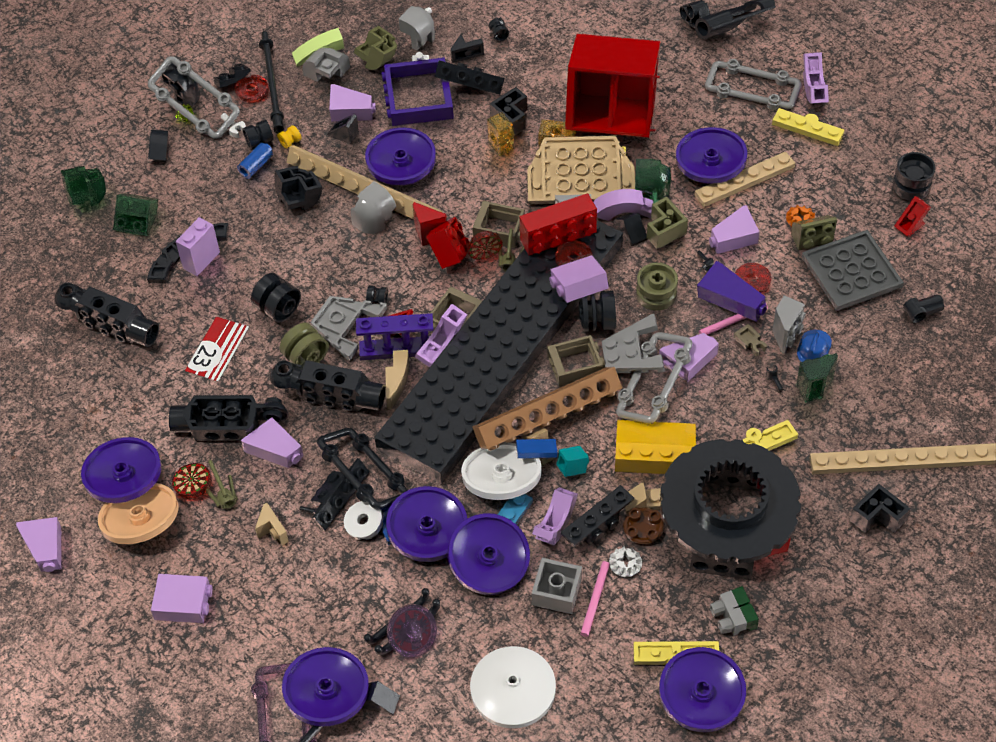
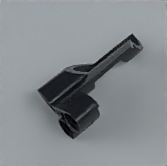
[679,0,776,39]

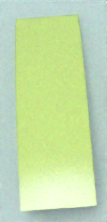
[292,28,344,66]

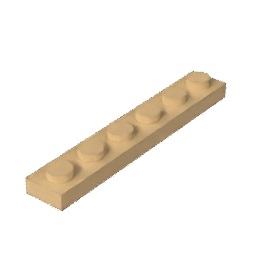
[694,152,795,207]

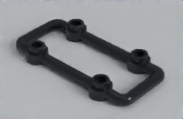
[317,428,408,510]

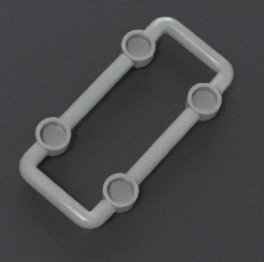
[148,56,240,139]
[705,59,802,110]
[616,332,692,424]

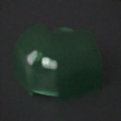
[635,159,671,203]
[61,166,106,207]

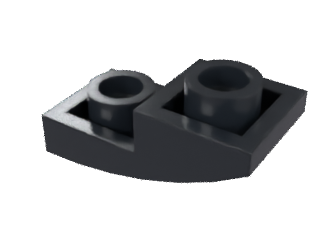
[213,63,251,88]
[148,130,168,162]

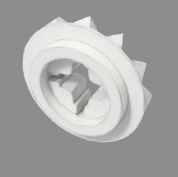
[609,546,642,577]

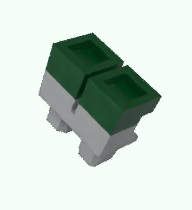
[710,586,759,636]

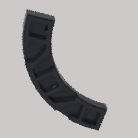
[147,223,229,283]

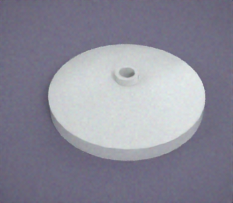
[461,443,542,500]
[470,646,556,728]

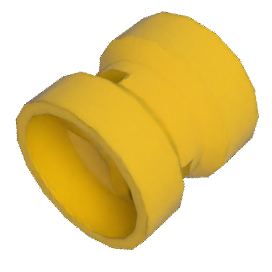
[277,125,302,149]

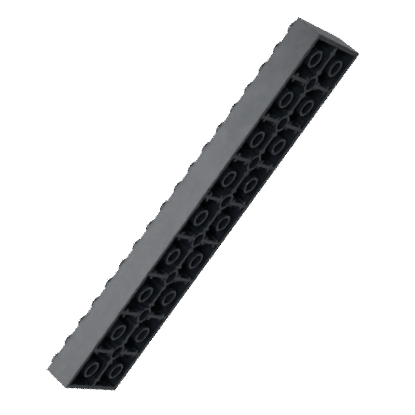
[374,220,623,485]

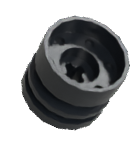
[579,290,616,332]

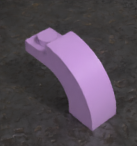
[803,52,829,104]
[593,189,653,221]
[415,304,468,367]

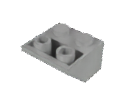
[772,295,806,354]

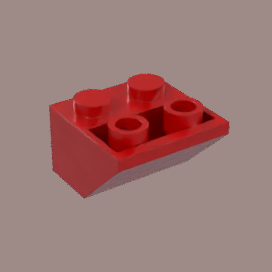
[426,217,471,269]

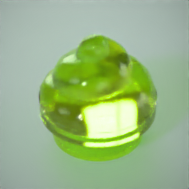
[175,104,194,122]

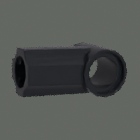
[903,294,945,323]

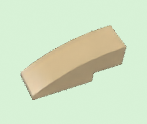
[385,350,409,409]

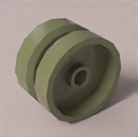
[636,263,678,311]
[279,322,329,365]

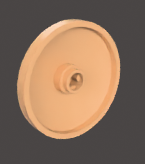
[98,483,179,544]

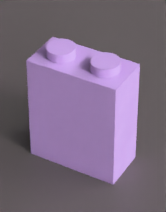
[176,217,220,276]
[549,255,609,303]
[151,574,213,623]

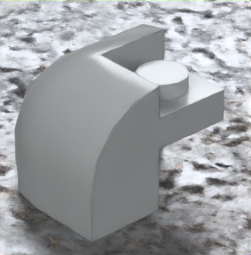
[399,6,435,50]
[302,47,350,82]
[351,181,396,234]

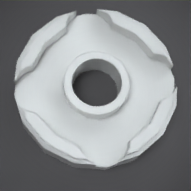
[344,501,384,540]

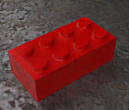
[519,193,597,255]

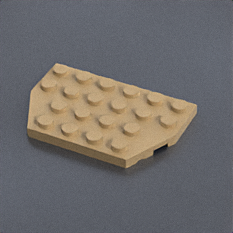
[527,136,636,204]

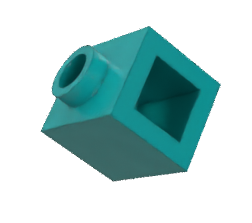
[556,446,589,477]

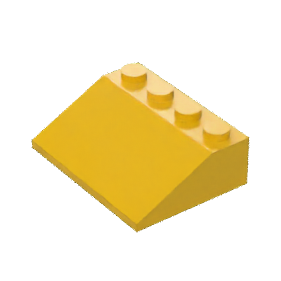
[615,420,696,474]

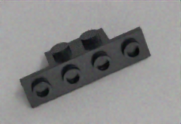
[434,60,505,95]
[311,458,369,531]
[561,485,634,547]

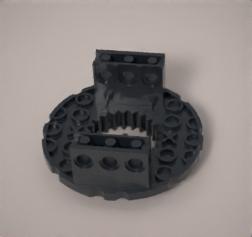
[660,439,801,580]

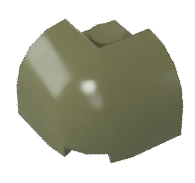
[354,26,397,70]

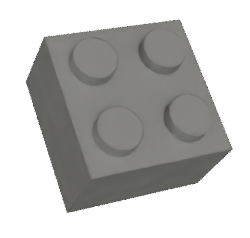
[531,558,582,614]

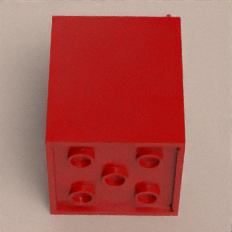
[565,34,660,138]

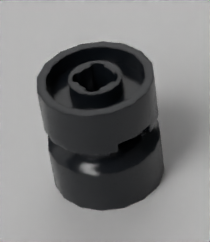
[242,120,274,149]

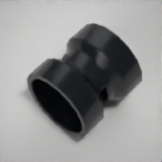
[488,18,509,41]
[366,285,388,304]

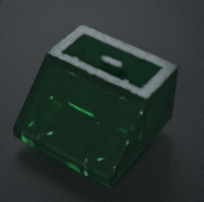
[113,193,159,236]
[796,353,838,403]

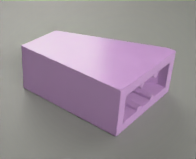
[330,84,376,122]
[709,205,760,254]
[659,333,719,382]
[241,417,304,468]
[16,517,62,572]

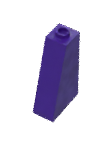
[697,261,767,322]

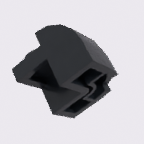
[160,63,200,110]
[274,166,322,211]

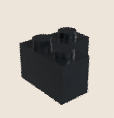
[489,87,528,137]
[849,484,911,533]

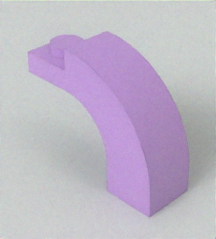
[532,487,578,545]

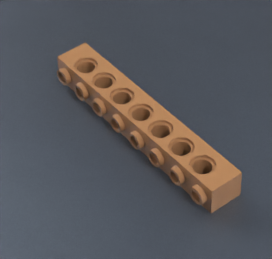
[473,367,622,451]

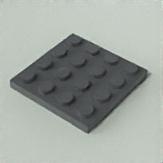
[801,229,904,311]

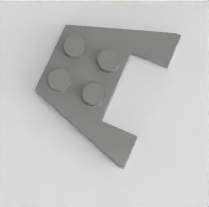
[310,296,387,361]
[602,314,665,373]

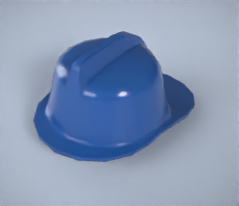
[797,329,832,366]

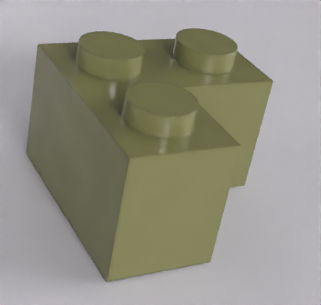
[647,197,688,249]

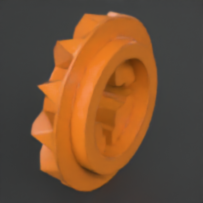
[786,204,815,227]

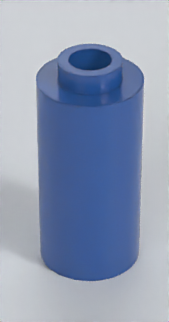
[237,143,273,179]

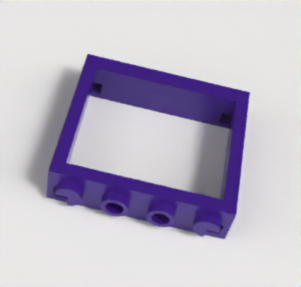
[382,57,454,126]

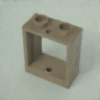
[473,201,525,248]
[430,286,482,332]
[547,335,605,387]

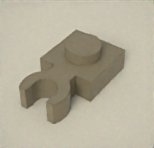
[733,324,767,357]

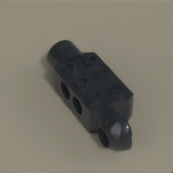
[54,282,159,347]
[269,360,386,412]
[169,395,289,441]

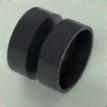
[892,152,936,201]
[251,273,301,323]

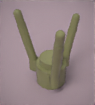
[498,228,524,272]
[200,460,238,509]

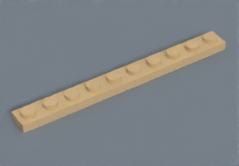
[286,145,443,219]
[809,443,996,475]

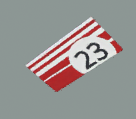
[185,317,249,381]

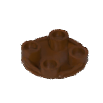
[623,508,664,544]

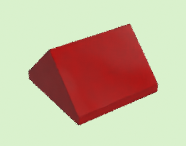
[412,202,447,246]

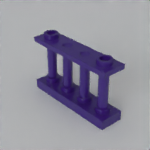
[356,313,433,360]

